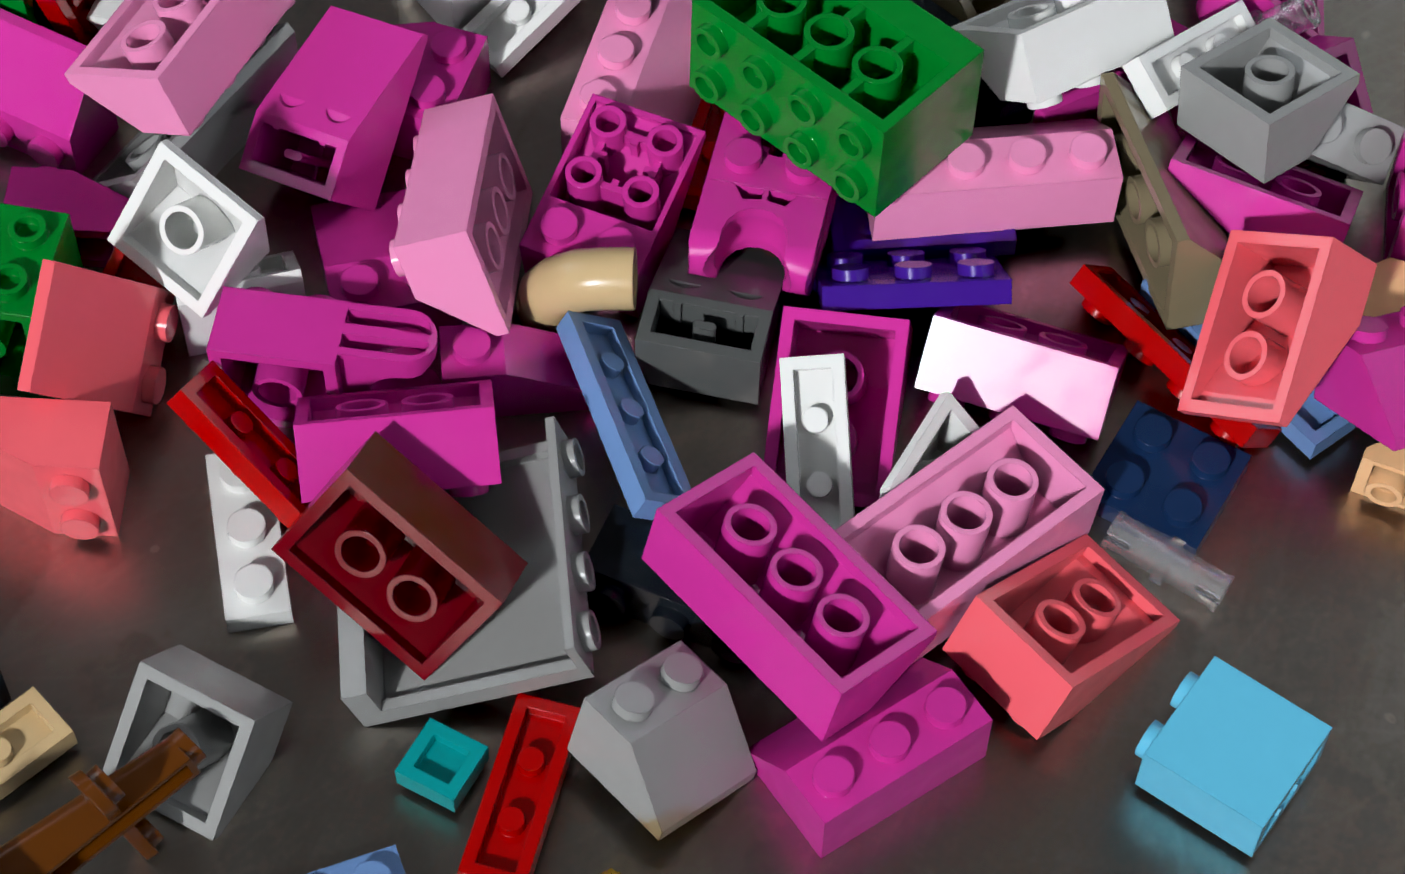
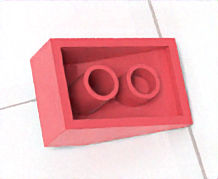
[1177,230,1377,427]
[17,259,178,417]
[0,396,130,540]
[942,534,1180,740]

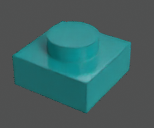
[395,718,490,812]

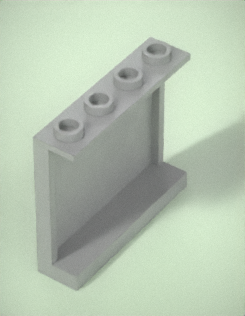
[337,416,601,727]

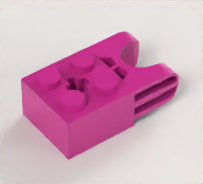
[688,112,838,296]
[206,286,442,429]

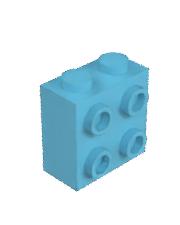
[1134,656,1333,858]

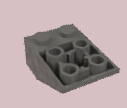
[635,228,786,405]

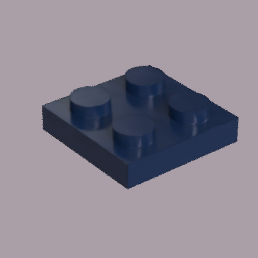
[1091,400,1252,563]

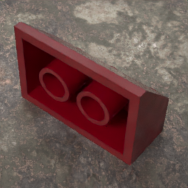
[271,431,528,681]

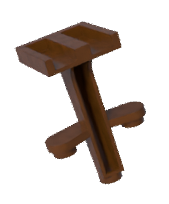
[0,727,207,874]

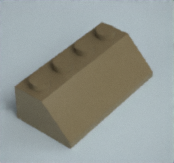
[1097,72,1229,330]

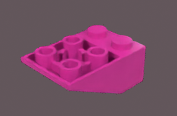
[239,5,428,211]
[519,93,706,319]

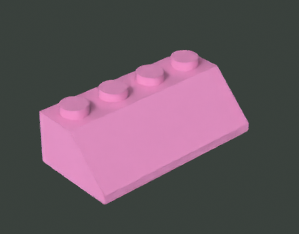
[64,0,296,136]
[560,0,701,155]
[389,93,533,336]
[867,118,1124,241]
[835,405,1105,666]

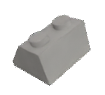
[1177,17,1360,184]
[567,640,757,841]
[102,644,293,841]

